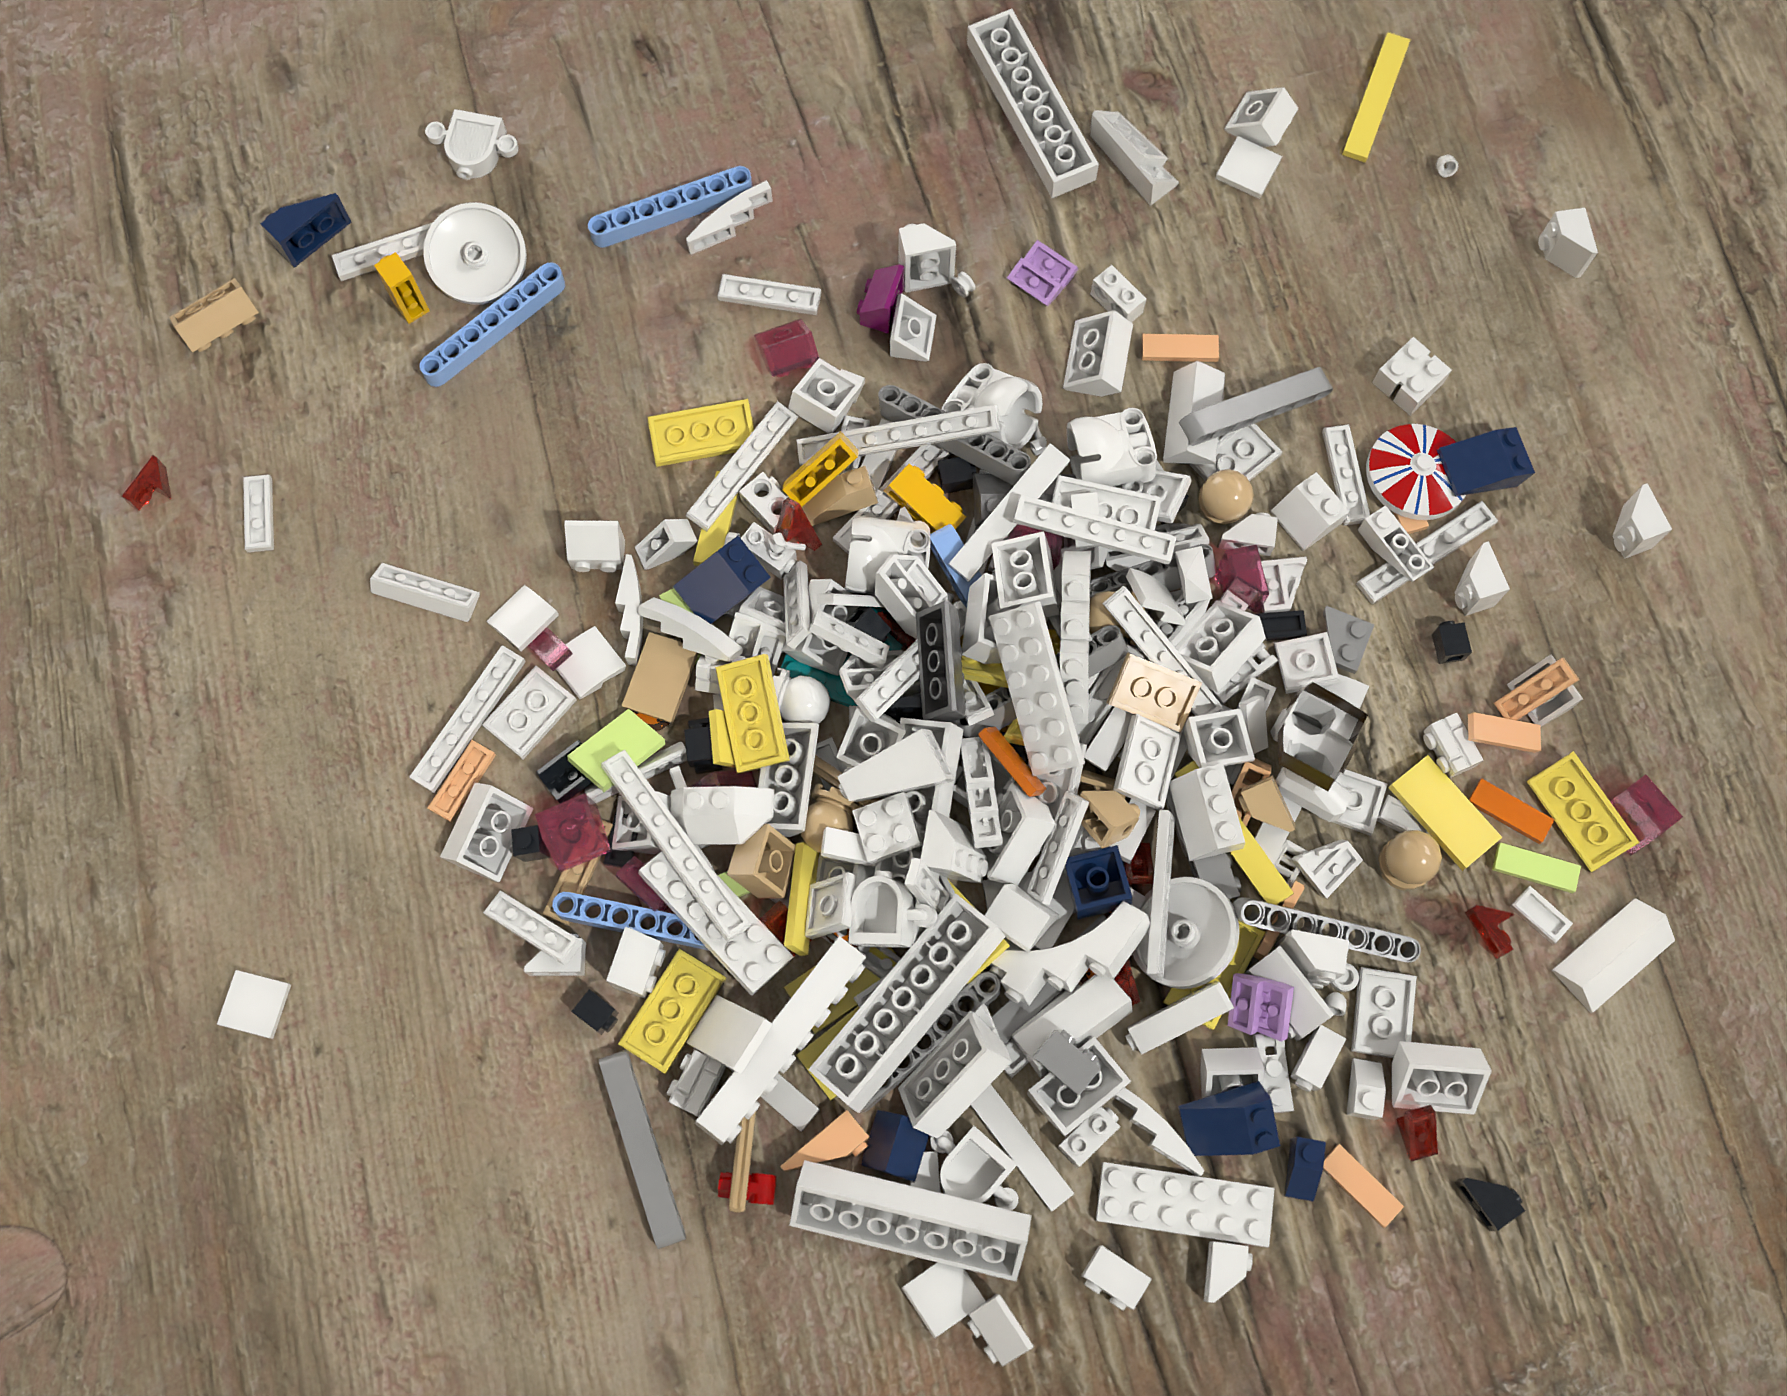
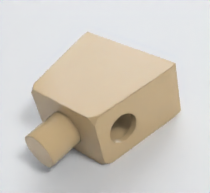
[1080,791,1140,848]

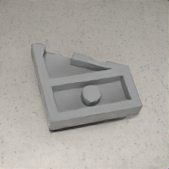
[1323,606,1374,674]

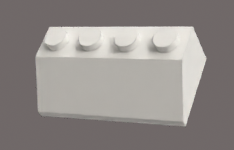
[758,723,819,837]
[898,1011,1012,1139]

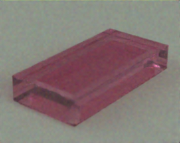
[528,627,573,671]

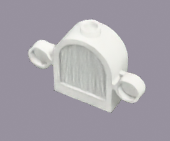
[425,109,519,180]
[849,871,937,948]
[930,1126,1018,1210]

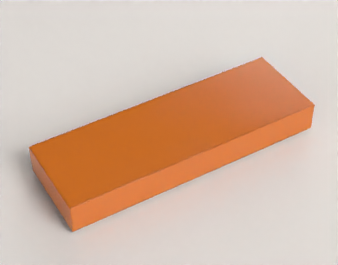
[978,727,1047,797]
[1468,778,1554,844]

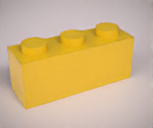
[374,252,430,324]
[782,431,858,508]
[884,464,966,534]

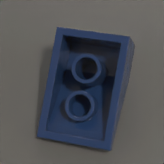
[260,193,352,268]
[1437,427,1535,496]
[673,535,771,624]
[1178,1081,1280,1156]

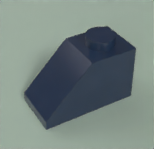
[1284,1137,1326,1202]

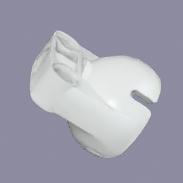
[942,363,1042,449]
[1066,408,1157,486]
[845,516,930,595]

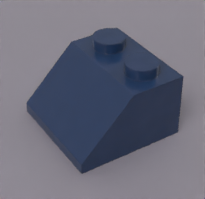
[1065,845,1133,920]

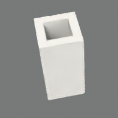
[741,522,797,580]
[1290,1025,1346,1092]
[1058,1106,1120,1168]

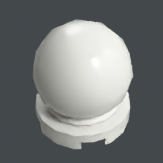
[773,668,830,724]

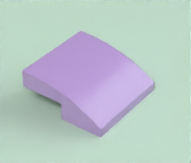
[1007,240,1078,307]
[1228,973,1294,1042]

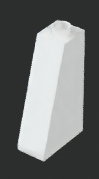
[837,729,955,802]
[1125,980,1234,1055]

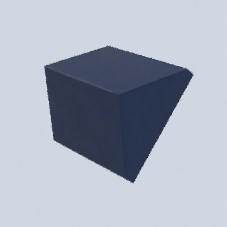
[861,1110,929,1182]

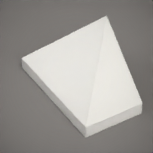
[1175,546,1213,604]

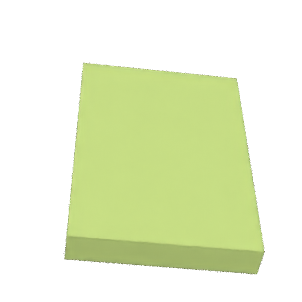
[567,709,665,792]

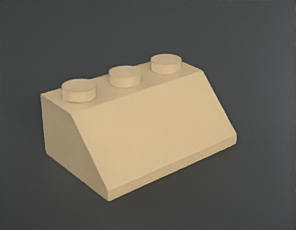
[169,278,259,353]

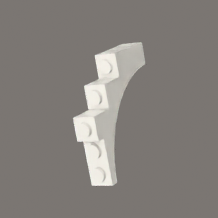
[1060,551,1091,724]
[987,901,1150,1006]

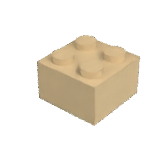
[727,824,795,898]

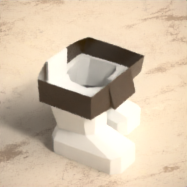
[1270,682,1368,822]

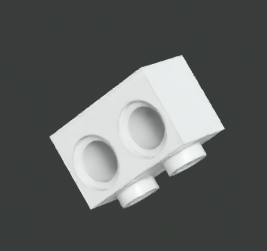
[1090,265,1146,322]
[739,472,798,535]

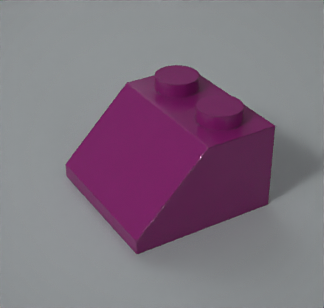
[857,264,904,333]

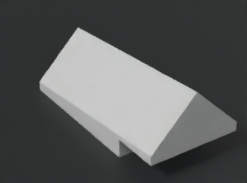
[1090,110,1179,206]
[1163,361,1225,464]
[1551,898,1675,1013]
[1011,974,1133,1078]

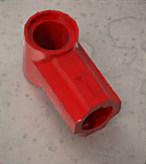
[718,1172,777,1205]

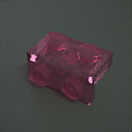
[616,856,669,912]

